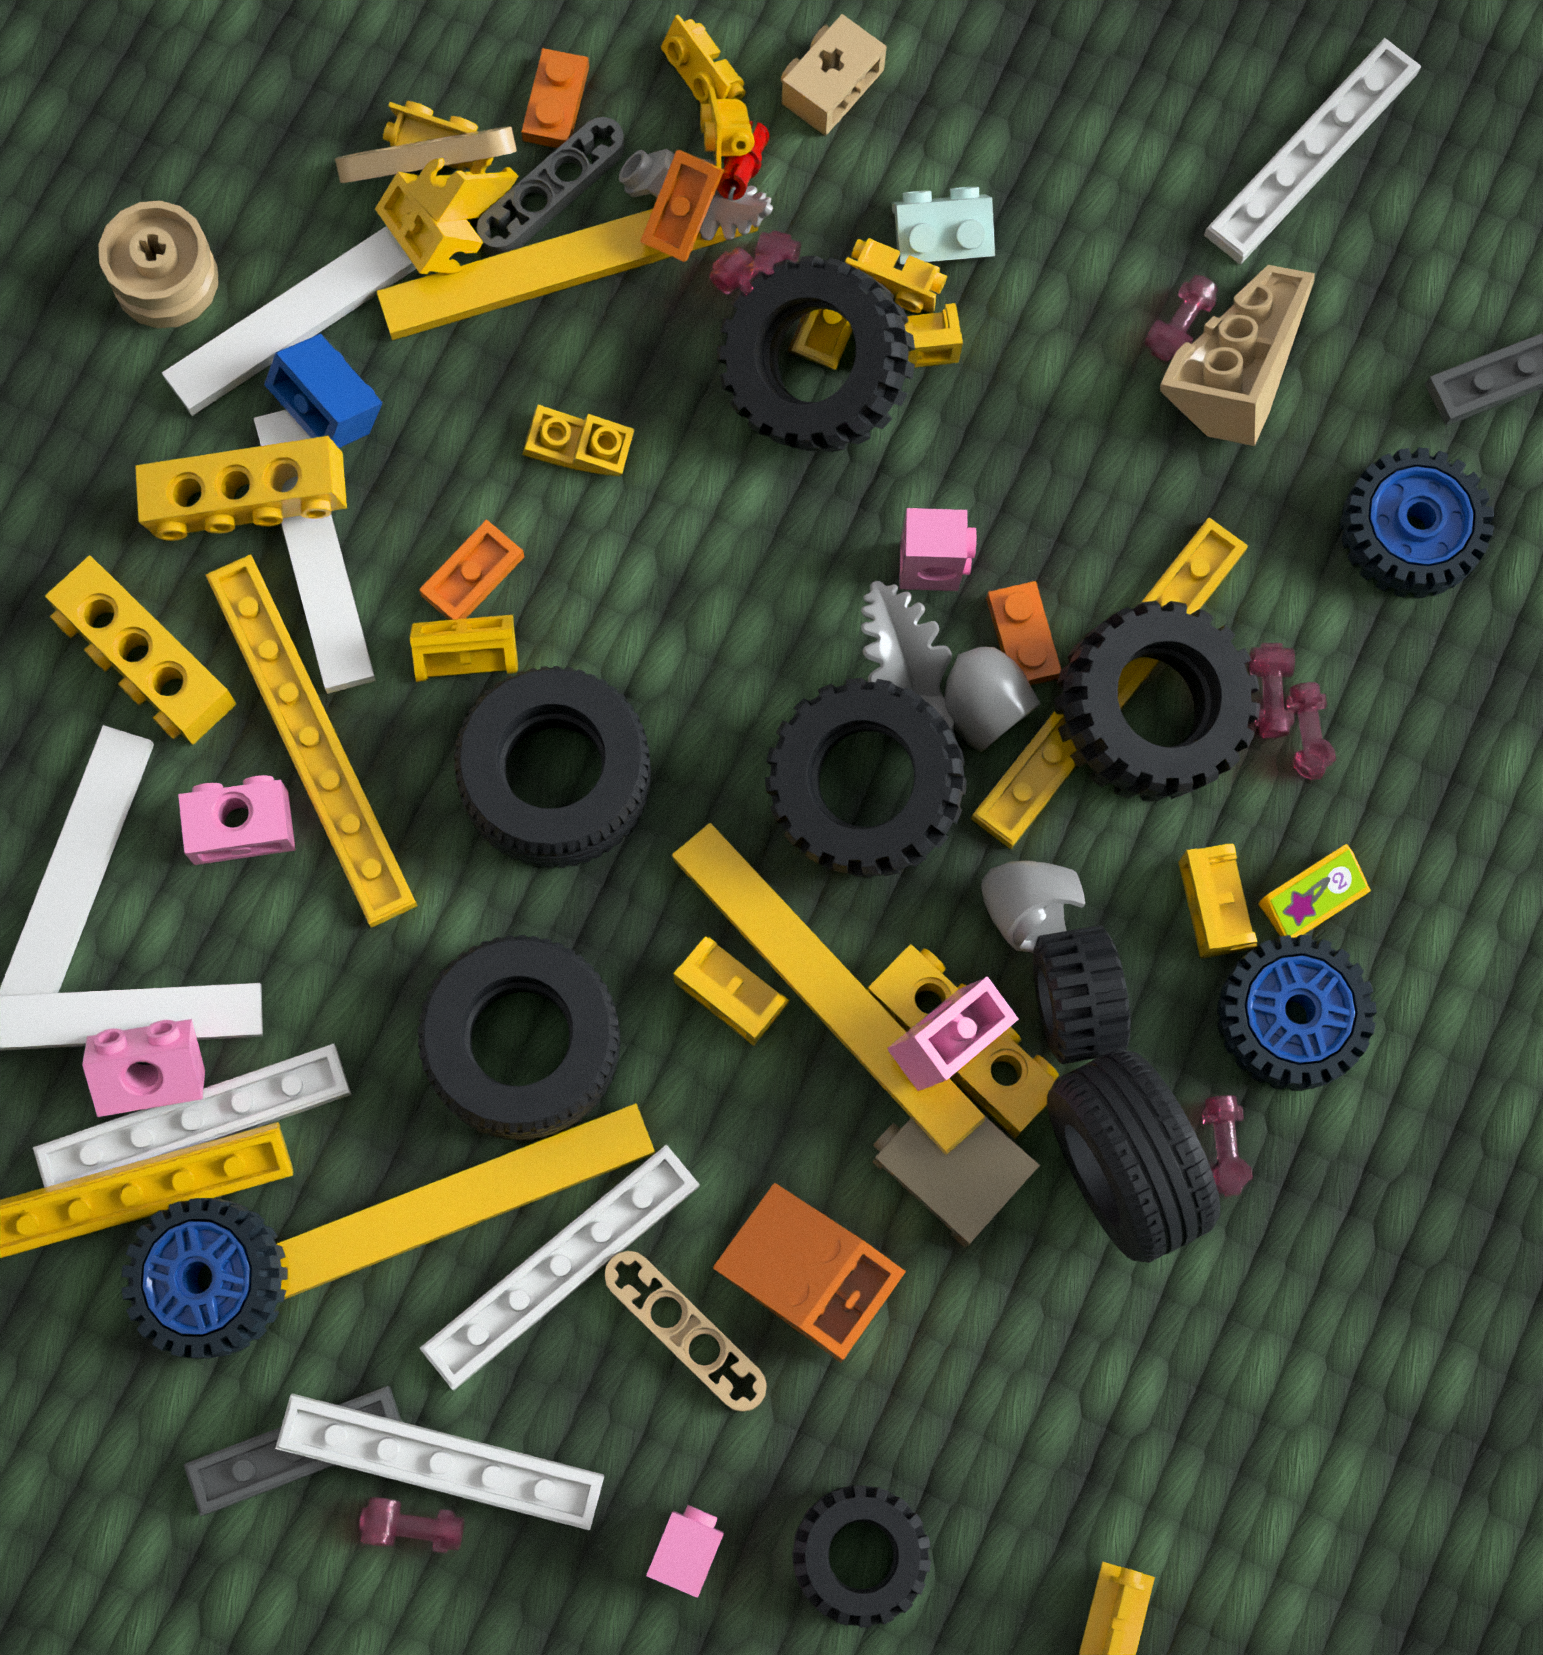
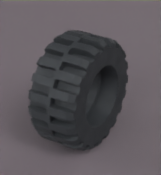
[717,256,915,452]
[1055,600,1260,801]
[765,678,967,878]

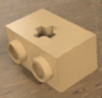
[781,14,887,136]

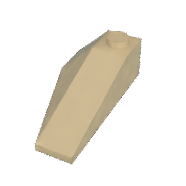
[1160,265,1315,446]

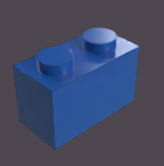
[264,333,383,448]

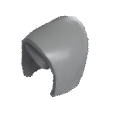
[944,647,1040,752]
[981,861,1085,953]

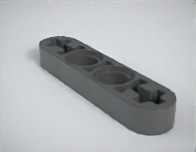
[477,117,625,257]

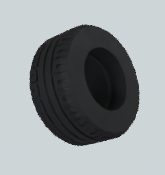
[454,666,651,869]
[418,935,620,1141]
[1047,1049,1221,1263]

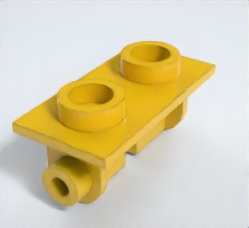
[661,15,746,104]
[700,86,754,168]
[383,101,478,172]
[845,238,947,313]
[1079,1561,1155,1655]

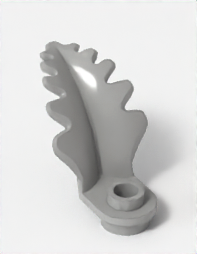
[619,149,773,241]
[861,581,955,731]

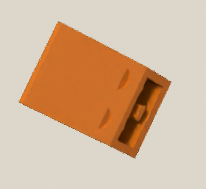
[713,1182,906,1363]

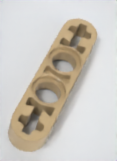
[335,126,517,183]
[604,1251,767,1412]

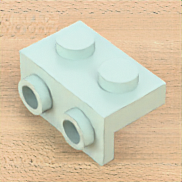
[892,187,995,264]

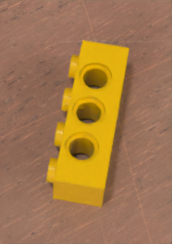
[135,436,347,541]
[45,555,236,745]
[867,944,1059,1139]

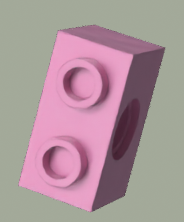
[899,508,976,591]
[178,775,295,865]
[887,976,1019,1091]
[82,1019,205,1117]
[646,1505,724,1598]

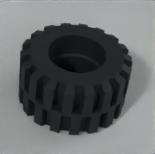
[1033,925,1131,1064]
[792,1485,931,1628]

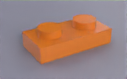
[521,48,589,148]
[640,150,724,262]
[419,519,524,620]
[986,581,1061,685]

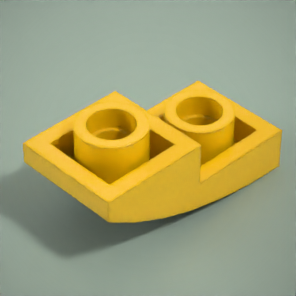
[522,405,634,476]

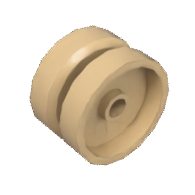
[98,201,218,328]

